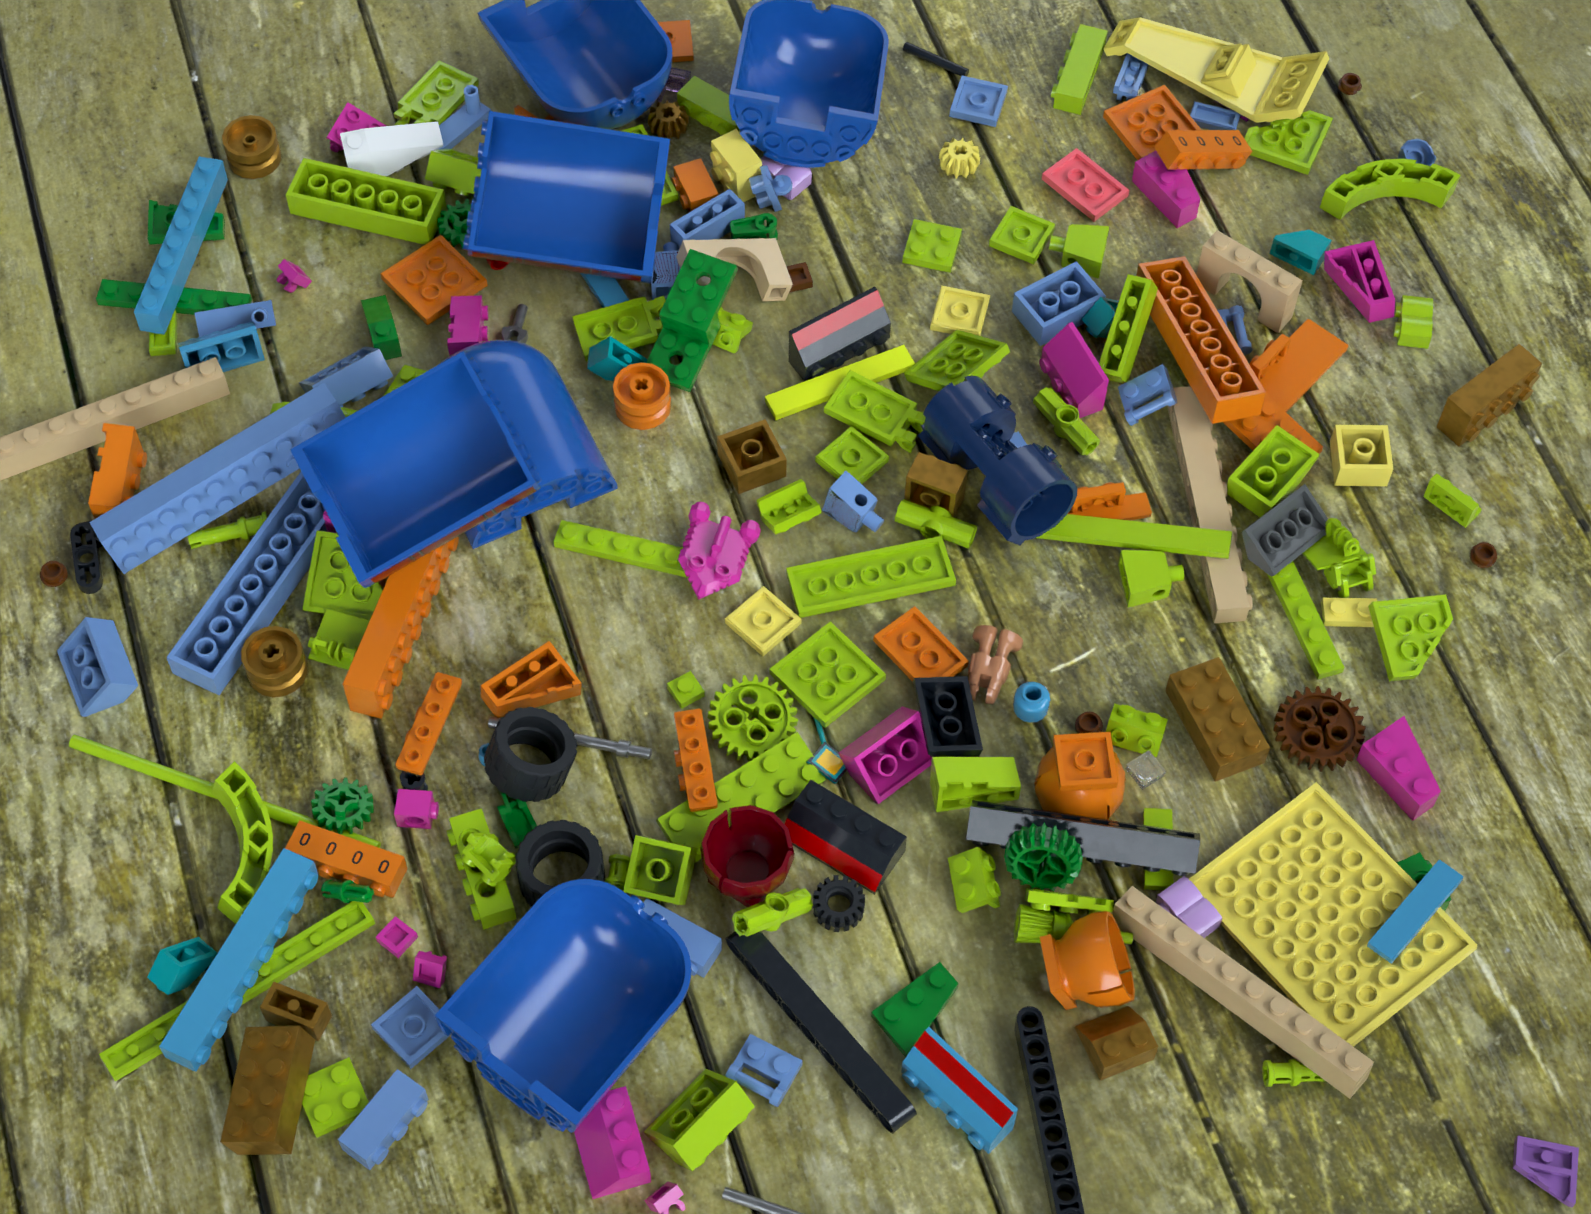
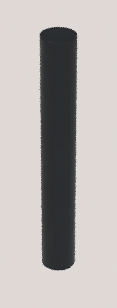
[903,42,969,76]

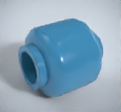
[1013,682,1050,723]

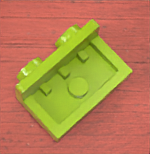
[712,307,753,353]
[756,479,822,535]
[1106,703,1168,757]
[948,847,1001,913]

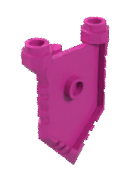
[678,501,761,600]

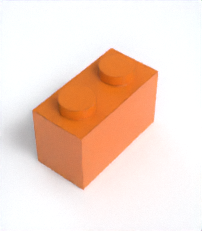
[671,158,719,212]

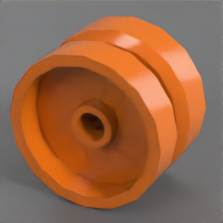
[613,362,671,430]

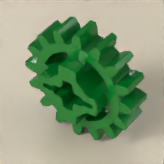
[438,199,471,249]
[311,777,374,834]

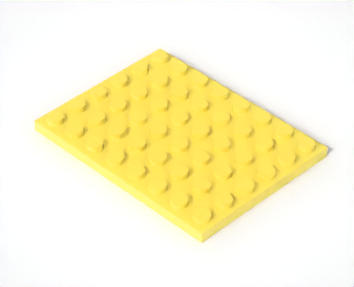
[1189,782,1477,1047]

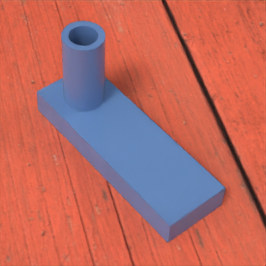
[438,85,491,150]
[195,300,276,337]

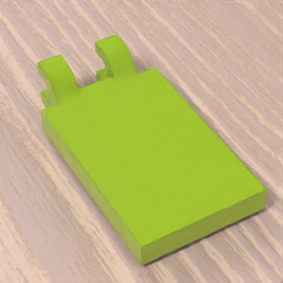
[394,60,479,126]
[572,296,666,362]
[824,370,926,453]

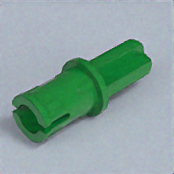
[321,880,374,903]

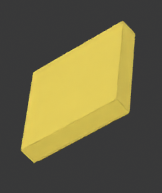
[930,285,990,336]
[725,586,802,656]

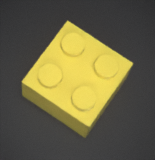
[710,129,762,202]
[1330,425,1393,486]

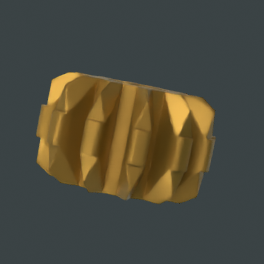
[647,100,689,139]

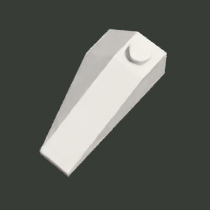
[340,122,443,177]

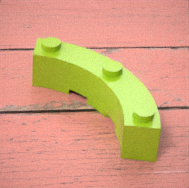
[1320,159,1461,220]
[211,761,273,924]

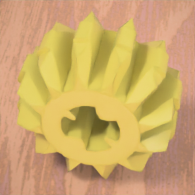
[939,137,980,179]

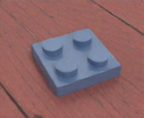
[949,76,1008,127]
[371,986,452,1069]

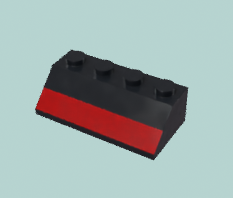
[788,287,891,381]
[784,780,907,895]

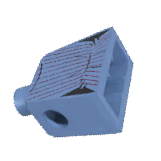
[651,242,680,300]
[822,471,884,532]

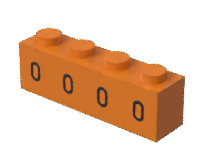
[1154,130,1253,170]
[285,820,408,898]

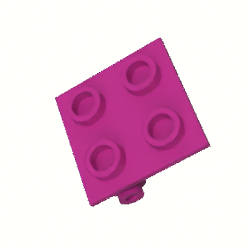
[326,102,386,152]

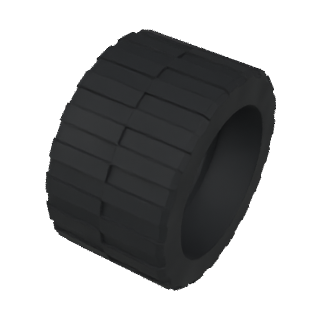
[484,707,577,802]
[515,820,605,907]

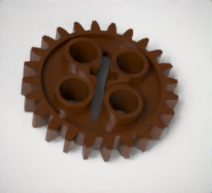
[1273,686,1366,772]

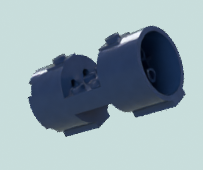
[918,376,1077,546]

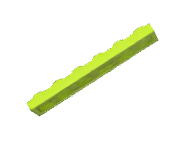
[554,520,689,578]
[1267,561,1345,680]

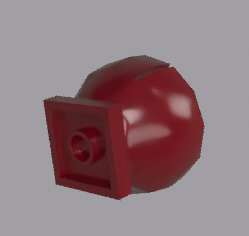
[700,805,795,907]

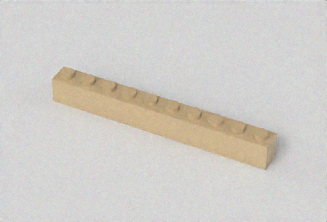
[0,357,230,481]
[1167,386,1253,624]
[1112,886,1374,1099]

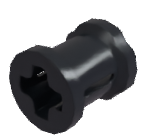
[400,771,428,791]

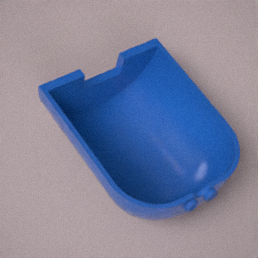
[478,0,672,130]
[729,0,889,168]
[438,340,618,549]
[435,879,691,1133]

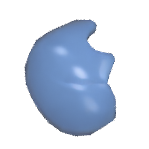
[1398,138,1436,166]

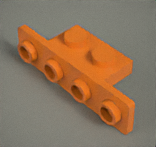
[1068,482,1152,521]
[396,672,462,775]
[674,708,718,812]

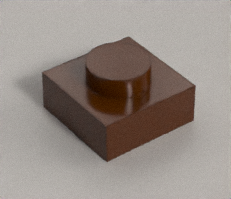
[786,262,813,293]

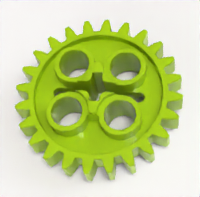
[707,675,798,762]

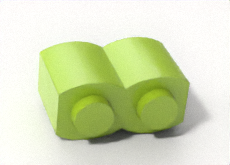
[1393,295,1433,349]

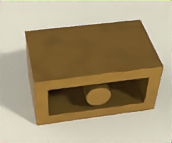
[260,982,332,1042]

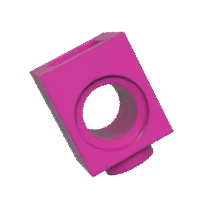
[394,789,439,829]

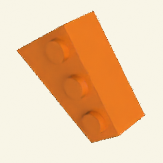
[88,423,147,518]
[481,641,582,718]

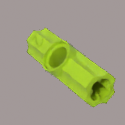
[1033,387,1100,456]
[895,499,977,549]
[732,888,813,937]

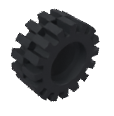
[813,875,865,932]

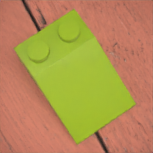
[1227,425,1320,517]

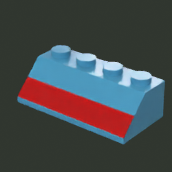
[901,1027,1018,1154]

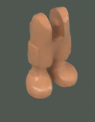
[968,625,1023,705]

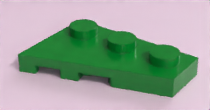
[147,200,225,245]
[871,962,959,1057]

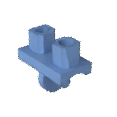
[749,165,793,212]

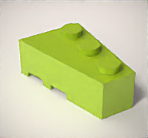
[929,757,1021,812]

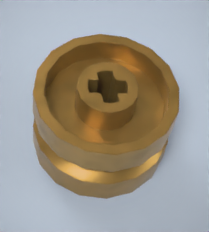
[222,115,282,179]
[241,626,308,698]

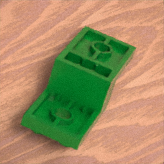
[646,249,738,392]

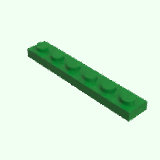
[96,279,252,315]

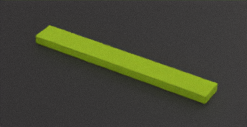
[1036,514,1232,559]

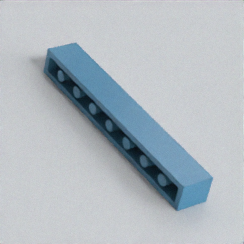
[134,156,228,335]
[159,848,318,1072]

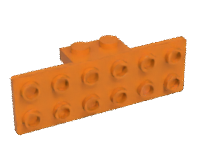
[1250,319,1348,412]

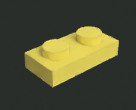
[1321,597,1377,627]

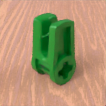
[730,213,778,240]

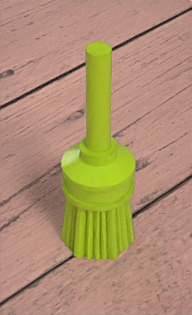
[1013,904,1133,944]

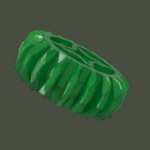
[1004,822,1083,892]

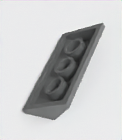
[1242,484,1328,577]

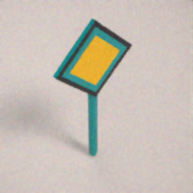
[807,718,847,784]

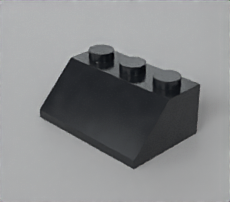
[913,676,983,757]

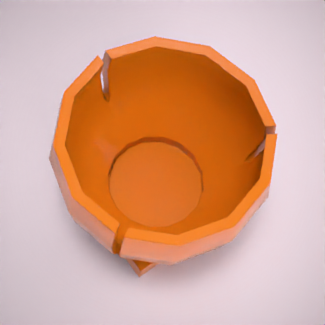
[1034,732,1126,820]
[1040,911,1135,1010]

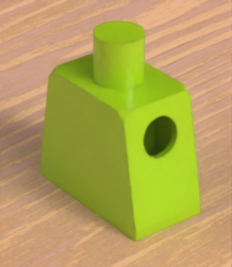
[1049,224,1109,278]
[1118,550,1184,607]

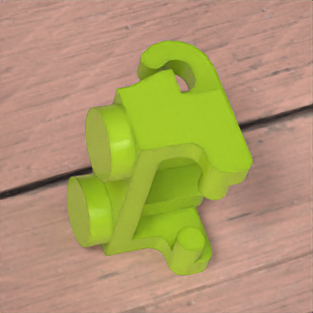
[1324,553,1376,598]
[462,833,516,886]

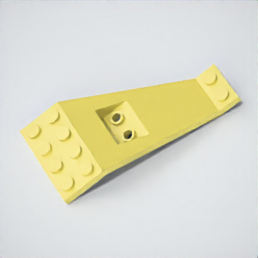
[1103,17,1329,123]

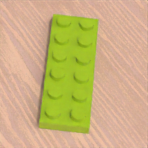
[786,536,956,618]
[656,732,827,863]

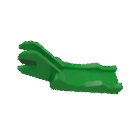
[497,790,537,849]

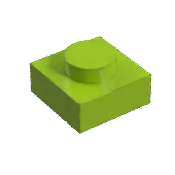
[667,671,705,709]

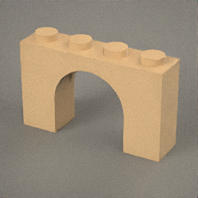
[1196,230,1303,333]
[676,238,793,301]

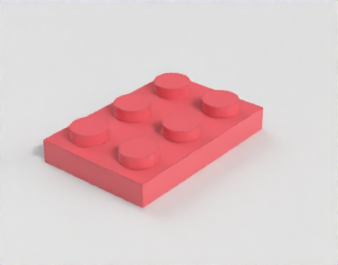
[1042,148,1129,222]

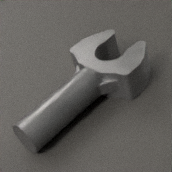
[502,304,528,343]

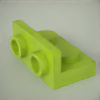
[1423,473,1482,528]

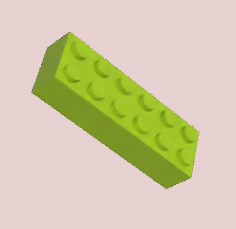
[286,158,447,245]

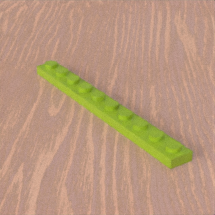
[99,901,375,1082]

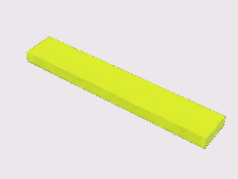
[765,345,915,421]

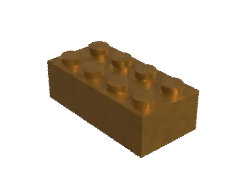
[1437,344,1542,447]
[1165,657,1270,782]
[220,1026,315,1155]

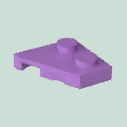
[1513,1136,1579,1207]

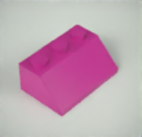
[1039,322,1109,418]
[838,706,932,804]
[574,1086,651,1200]

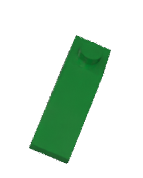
[361,295,402,360]

